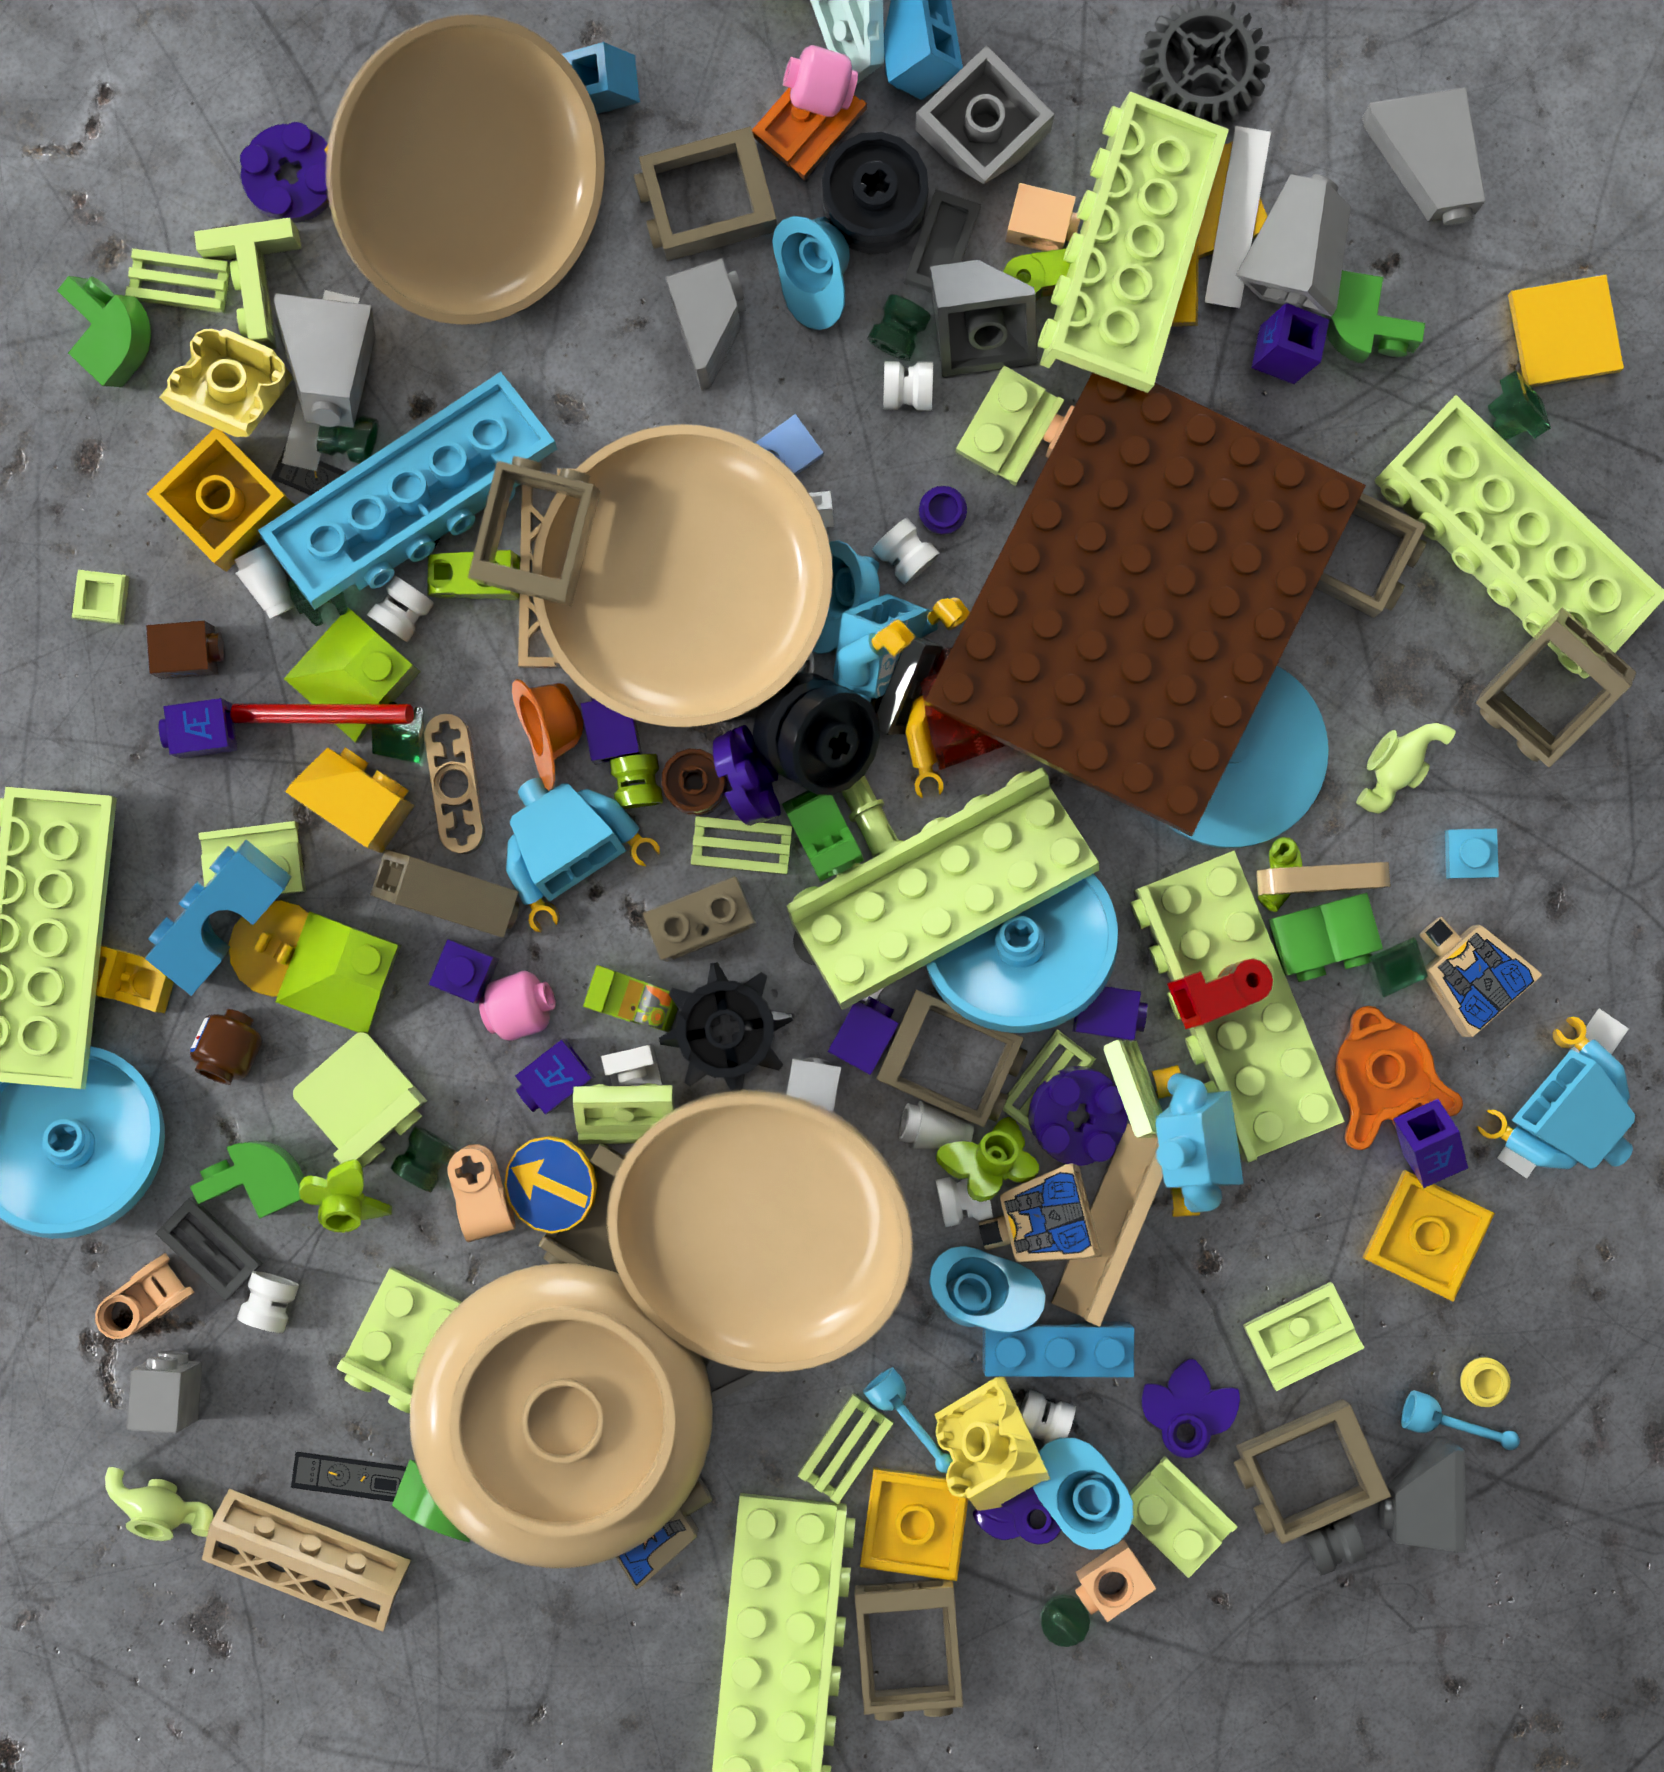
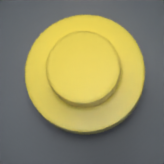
[1460,1357,1511,1407]

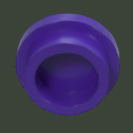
[919,486,967,535]

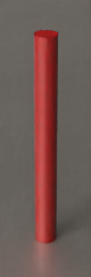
[230,704,414,724]

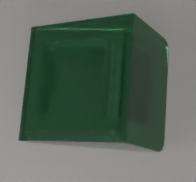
[1369,937,1428,997]

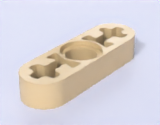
[424,714,485,854]
[1256,862,1391,895]

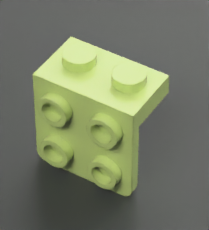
[293,1032,427,1168]

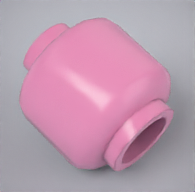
[783,45,858,117]
[479,971,556,1041]

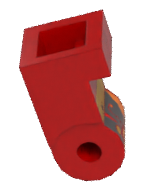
[1167,959,1273,1029]

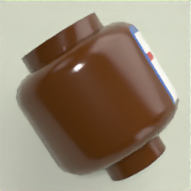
[190,1009,262,1085]

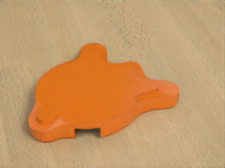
[1335,1006,1463,1150]

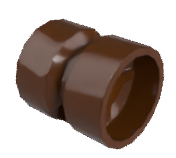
[661,748,728,816]

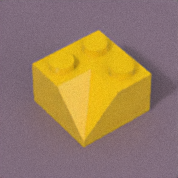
[146,428,295,572]
[285,747,415,853]

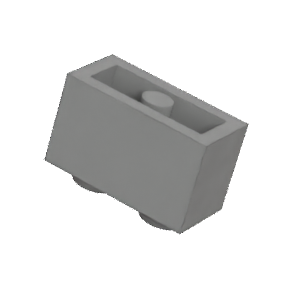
[126,1351,202,1433]

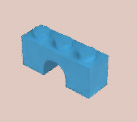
[145,839,292,996]
[983,1321,1134,1377]

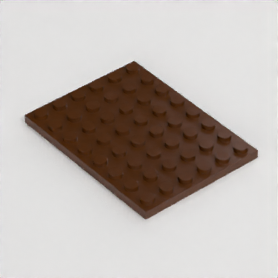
[925,372,1366,836]

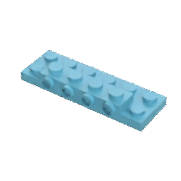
[258,372,557,610]

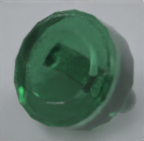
[1040,1594,1090,1647]

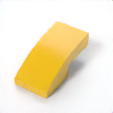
[96,945,174,1014]

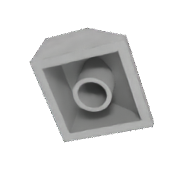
[666,259,746,391]

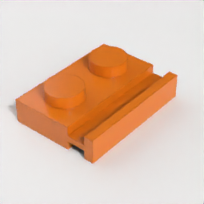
[752,88,867,181]

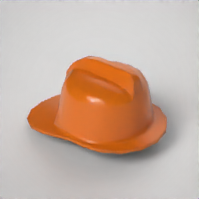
[512,679,584,791]

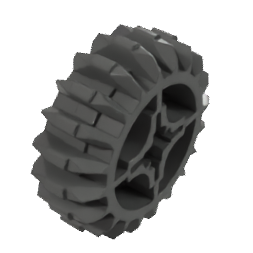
[1139,0,1270,126]

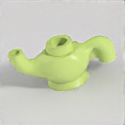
[1356,723,1456,814]
[105,1467,214,1541]

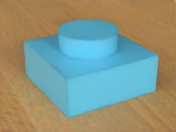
[1445,829,1499,879]

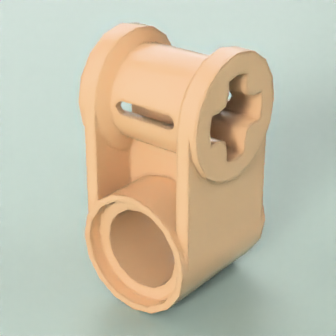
[448,1144,516,1243]
[95,1253,195,1339]

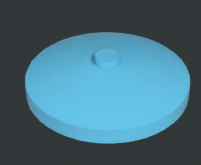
[1167,666,1329,848]
[926,874,1118,1033]
[0,1046,165,1239]

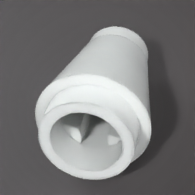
[234,544,296,619]
[899,1101,974,1149]

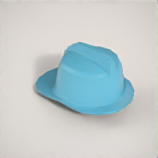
[772,216,850,330]
[813,540,880,654]
[929,1246,1045,1334]
[1033,1438,1134,1549]

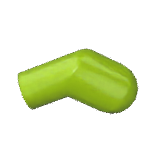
[1258,837,1303,912]

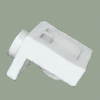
[601,1044,663,1086]

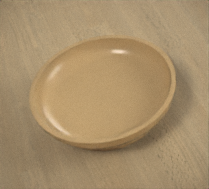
[326,14,605,325]
[532,424,833,727]
[607,1091,912,1372]
[410,1263,713,1568]

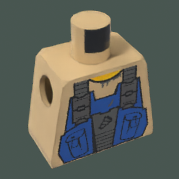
[1419,916,1542,1037]
[979,1163,1102,1263]

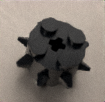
[659,962,793,1092]

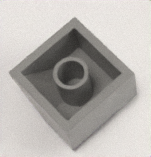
[915,45,1055,184]

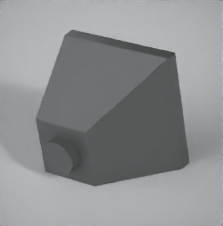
[930,260,1038,377]
[1379,1437,1466,1552]

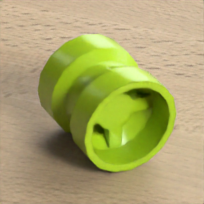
[609,754,663,809]

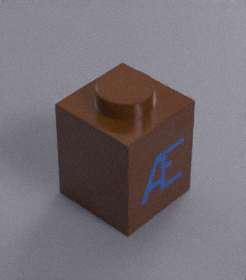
[146,620,224,679]

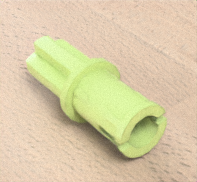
[842,775,899,858]

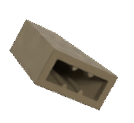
[370,849,519,938]

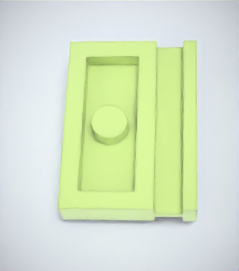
[955,366,1064,486]
[198,821,306,895]
[573,1083,675,1144]
[1243,1282,1364,1391]
[1129,1456,1238,1578]

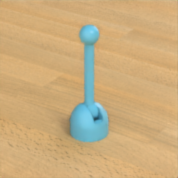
[863,1367,953,1473]
[1401,1390,1520,1450]

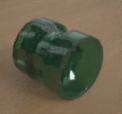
[867,294,931,361]
[316,415,379,464]
[390,1126,457,1192]

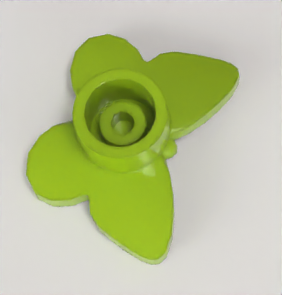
[935,1117,1039,1202]
[299,1160,392,1232]

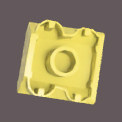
[159,329,293,437]
[934,1376,1050,1511]

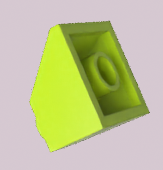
[284,607,421,743]
[275,911,401,1033]

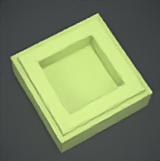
[72,570,130,625]

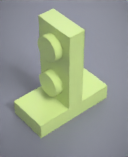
[194,218,302,349]

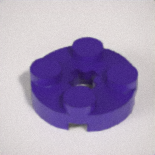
[240,122,329,223]
[712,725,781,826]
[1028,1066,1128,1166]

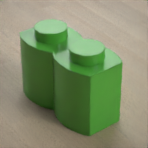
[1268,893,1383,982]

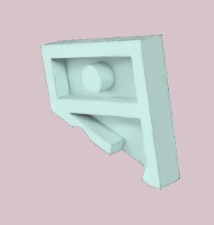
[810,0,884,84]

